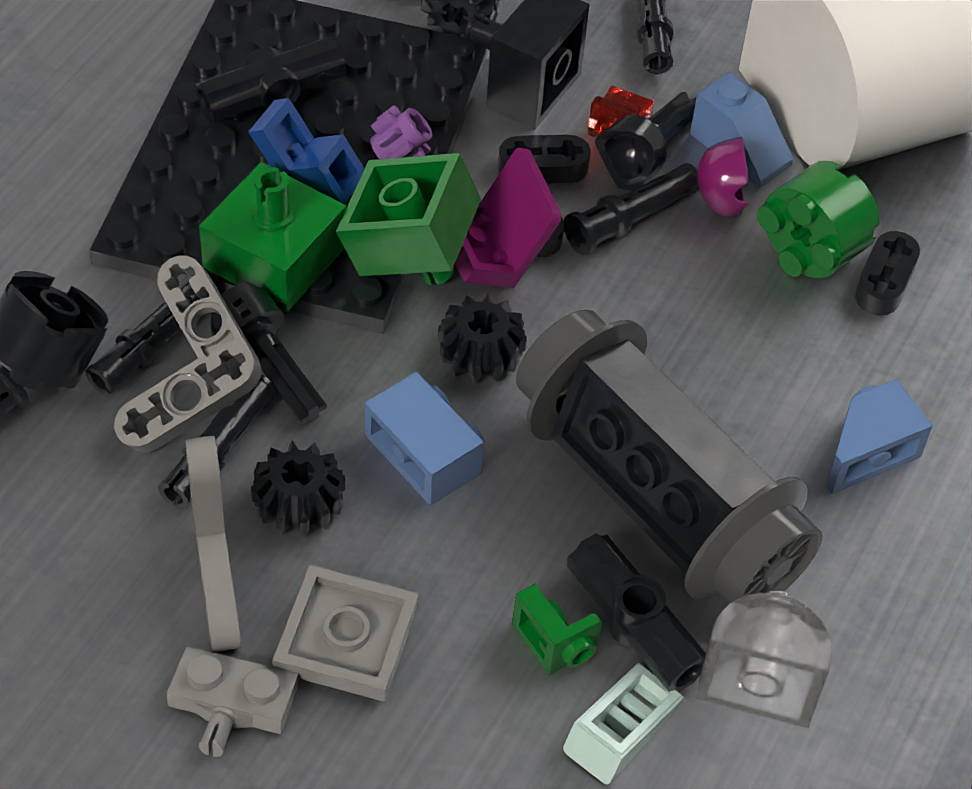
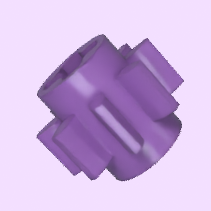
[370,105,432,159]

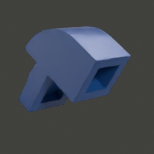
[249,98,365,205]

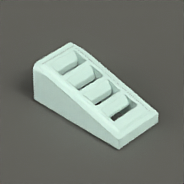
[563,663,684,784]

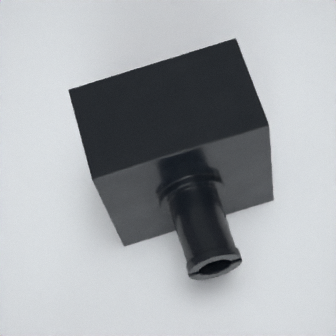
[464,0,590,130]

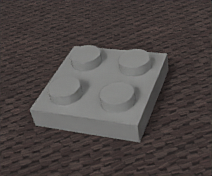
[272,564,419,702]

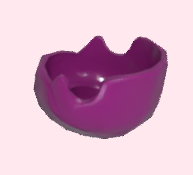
[697,137,748,218]

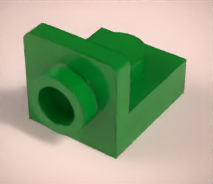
[512,583,602,675]

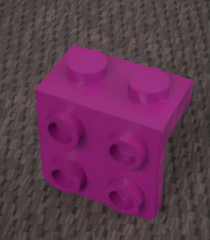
[455,148,561,288]

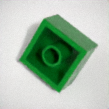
[336,153,481,285]
[199,162,346,312]

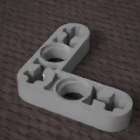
[114,256,261,453]
[185,436,241,652]

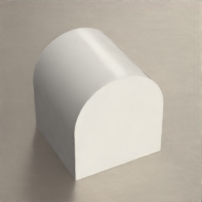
[739,0,972,171]

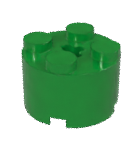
[757,161,880,278]

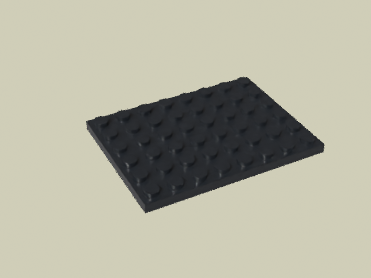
[89,0,489,333]

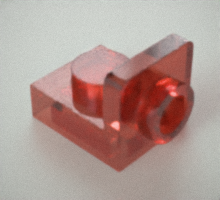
[587,85,655,138]

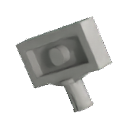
[167,646,299,757]

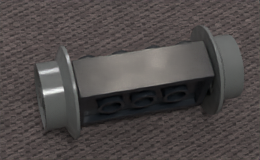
[516,310,823,614]

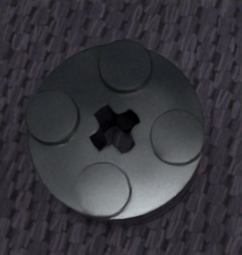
[0,271,109,390]

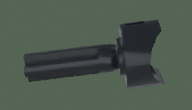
[595,92,696,190]
[211,282,327,424]

